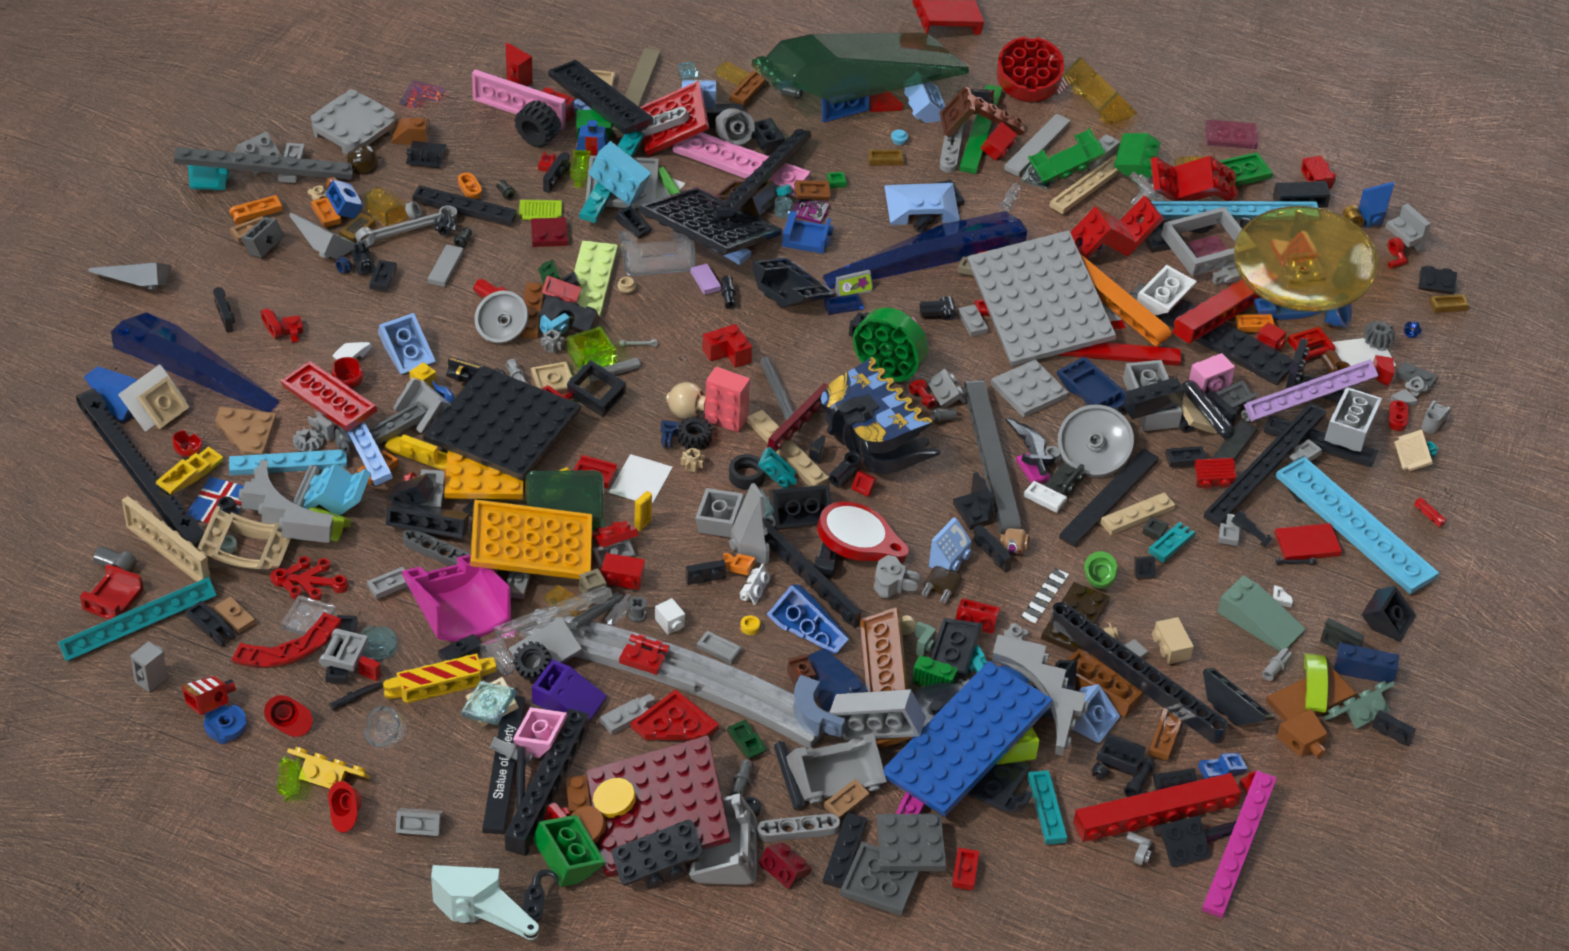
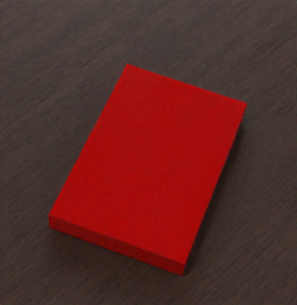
[1274,523,1342,560]

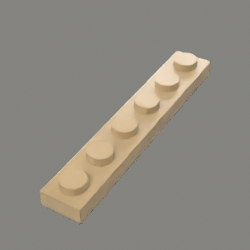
[1049,155,1120,214]
[747,410,829,486]

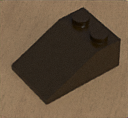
[715,181,780,217]

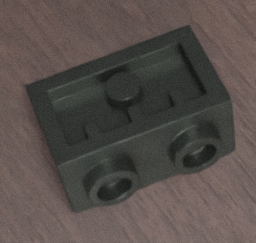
[1044,463,1085,496]

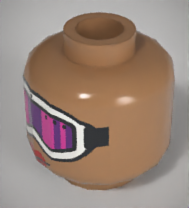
[1000,528,1030,554]

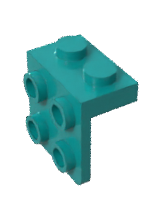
[188,151,230,190]

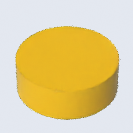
[740,615,761,635]

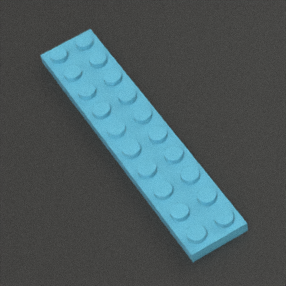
[1276,457,1439,594]

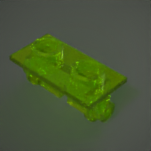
[276,756,301,802]

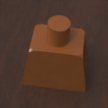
[1277,709,1327,759]

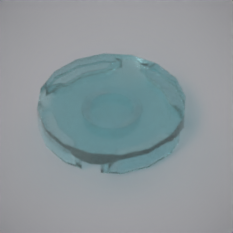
[359,626,397,661]

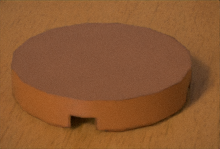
[570,806,606,844]

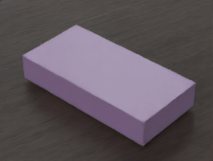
[690,264,721,295]

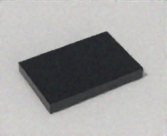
[930,618,983,677]

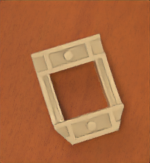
[197,506,291,569]

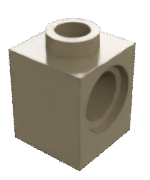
[579,569,606,604]

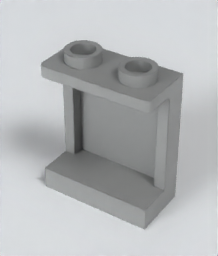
[393,378,451,434]

